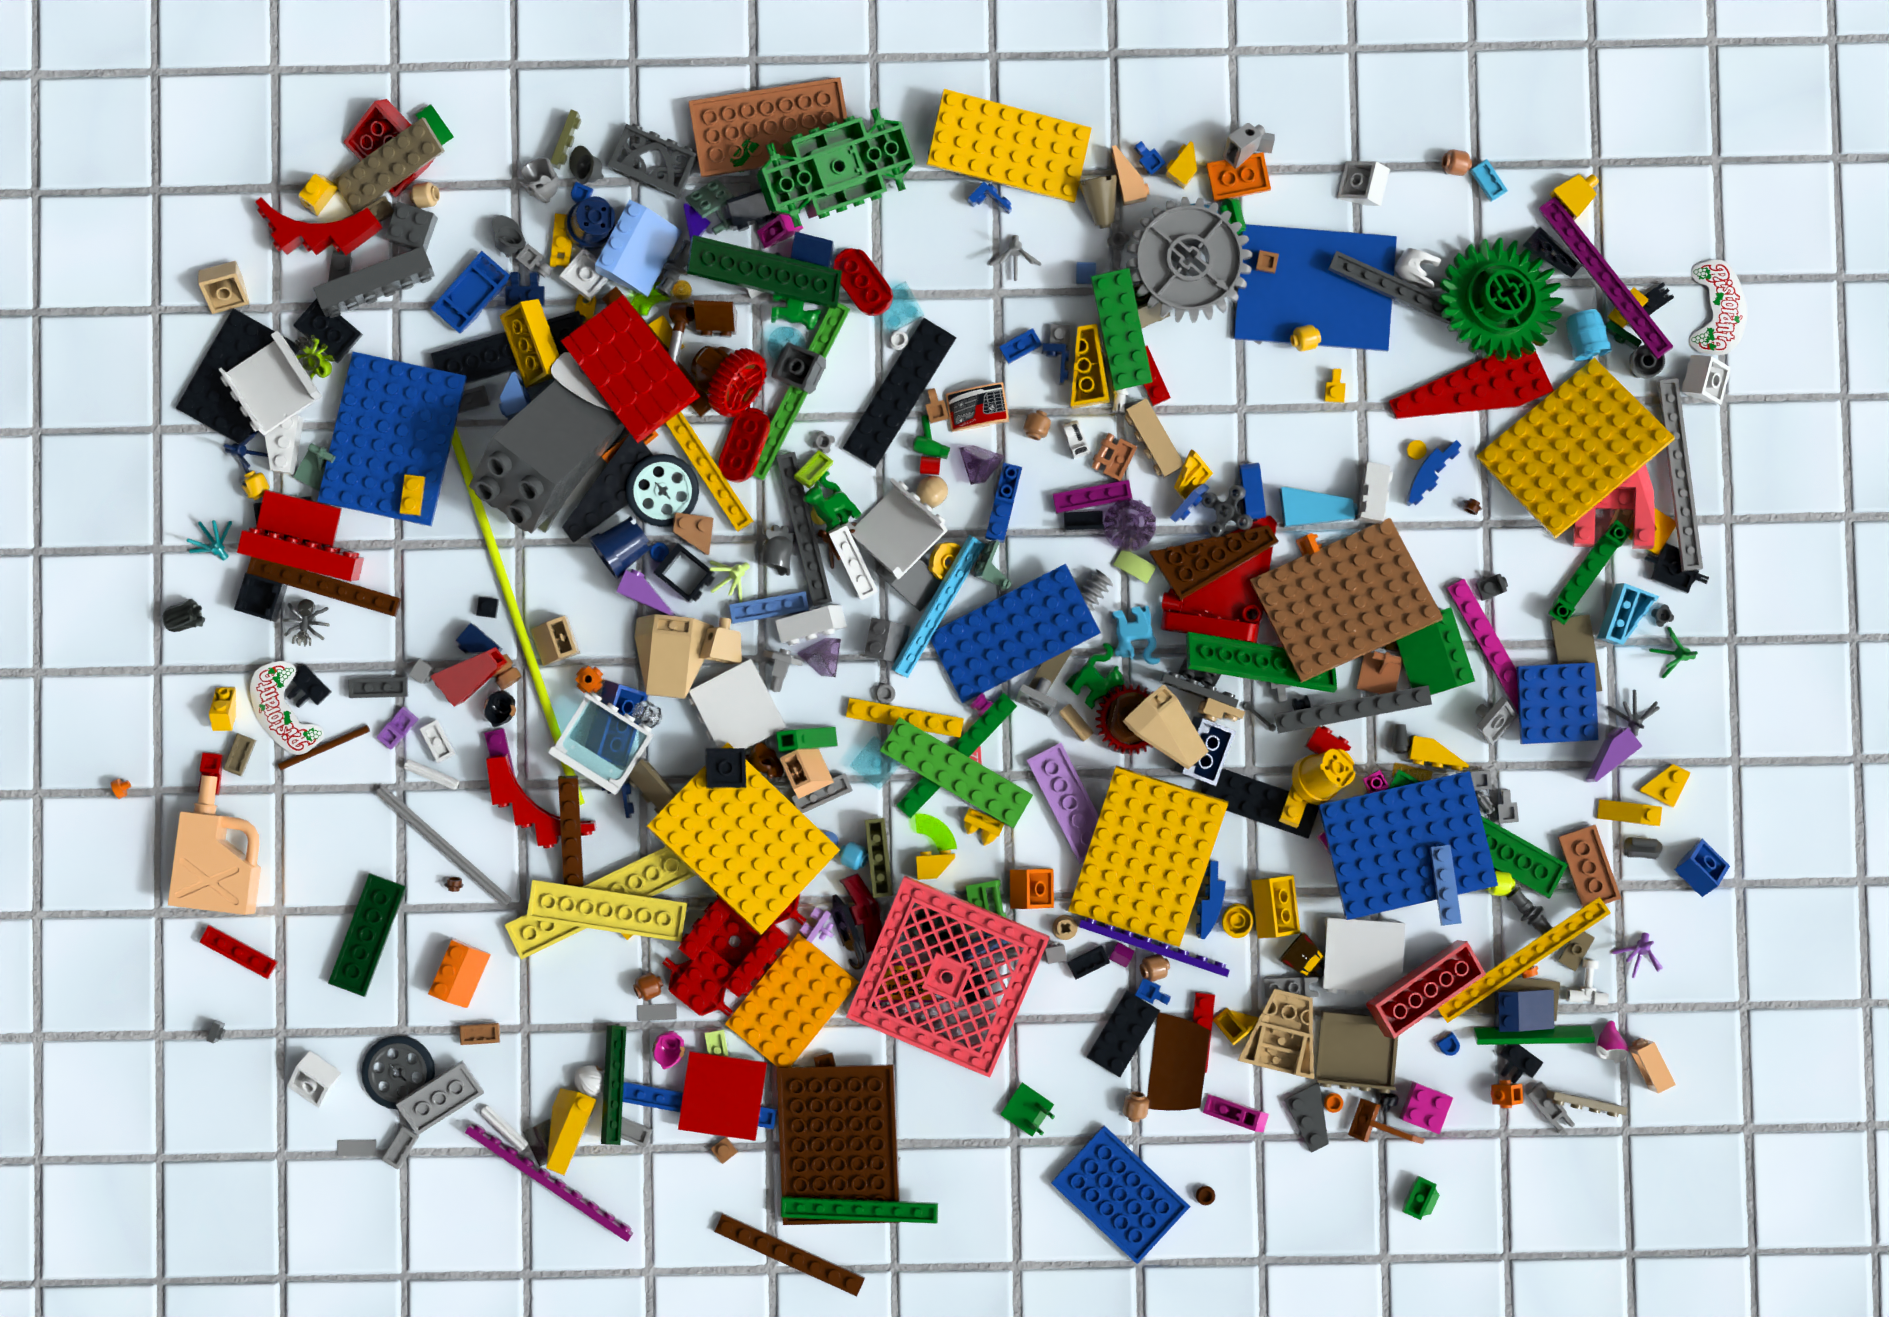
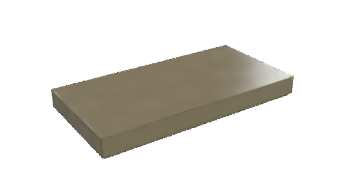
[1550,614,1603,692]
[1477,977,1560,1021]

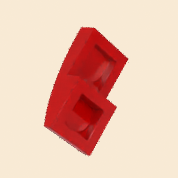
[198,753,223,796]

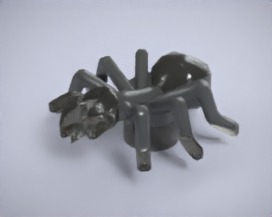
[282,599,330,647]

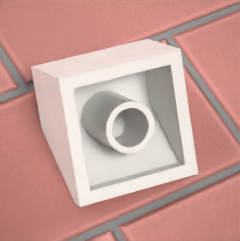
[1337,161,1390,206]
[1682,355,1731,405]
[287,1051,341,1108]

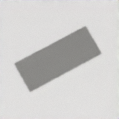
[637,1004,677,1021]
[337,1140,376,1156]

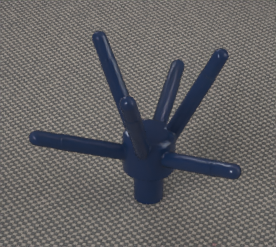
[223,430,268,474]

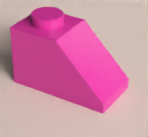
[757,214,803,249]

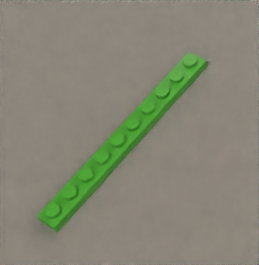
[752,303,851,481]

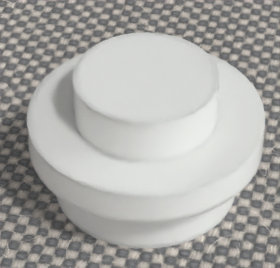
[889,331,908,350]

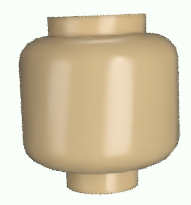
[409,182,440,209]

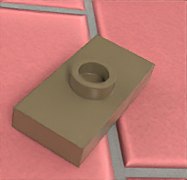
[223,733,257,776]
[1558,931,1595,971]

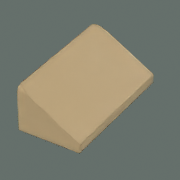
[1059,704,1094,742]

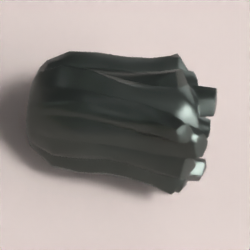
[162,599,205,632]

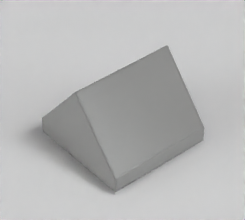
[1256,133,1275,153]

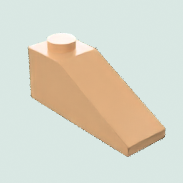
[1111,145,1150,206]

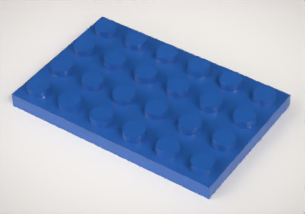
[1051,1125,1191,1264]

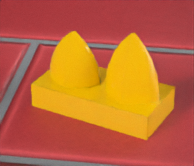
[963,807,1005,846]

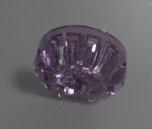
[1103,498,1156,552]

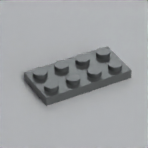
[1160,671,1239,708]

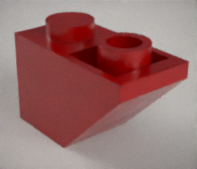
[1304,725,1351,754]

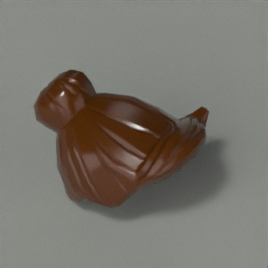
[745,743,784,779]

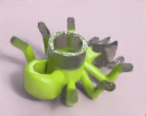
[294,333,334,380]

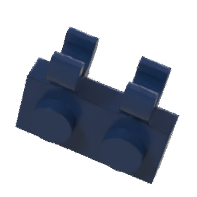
[505,272,545,306]

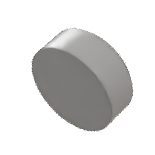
[876,684,896,704]

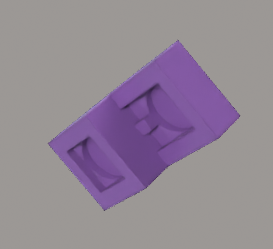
[376,706,419,750]

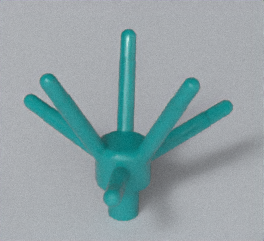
[186,520,232,561]

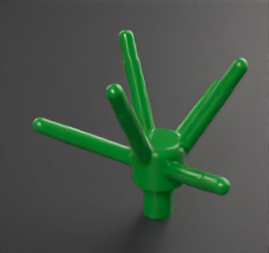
[1649,627,1698,679]

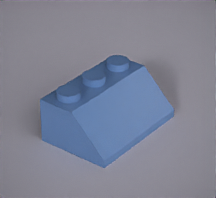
[499,372,531,420]

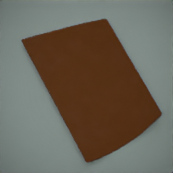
[1147,1013,1210,1111]

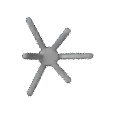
[989,235,1042,281]

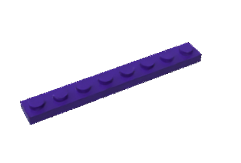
[1078,917,1230,977]

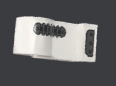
[1062,420,1091,459]

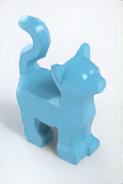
[1111,606,1160,665]

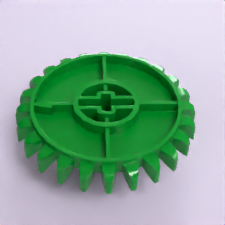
[1439,238,1564,361]

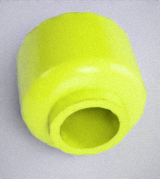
[1486,871,1515,896]

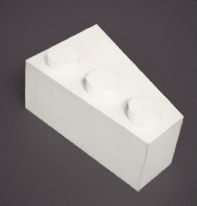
[1355,462,1393,524]
[775,605,847,646]

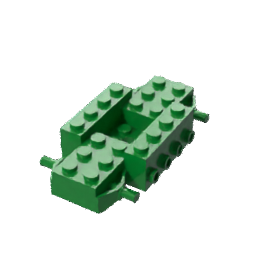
[756,108,916,228]

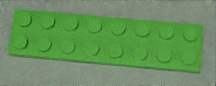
[879,717,1033,828]

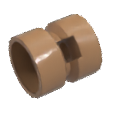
[492,654,522,690]

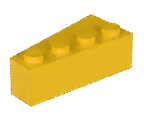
[1070,324,1110,409]

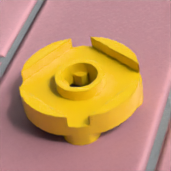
[928,542,961,580]

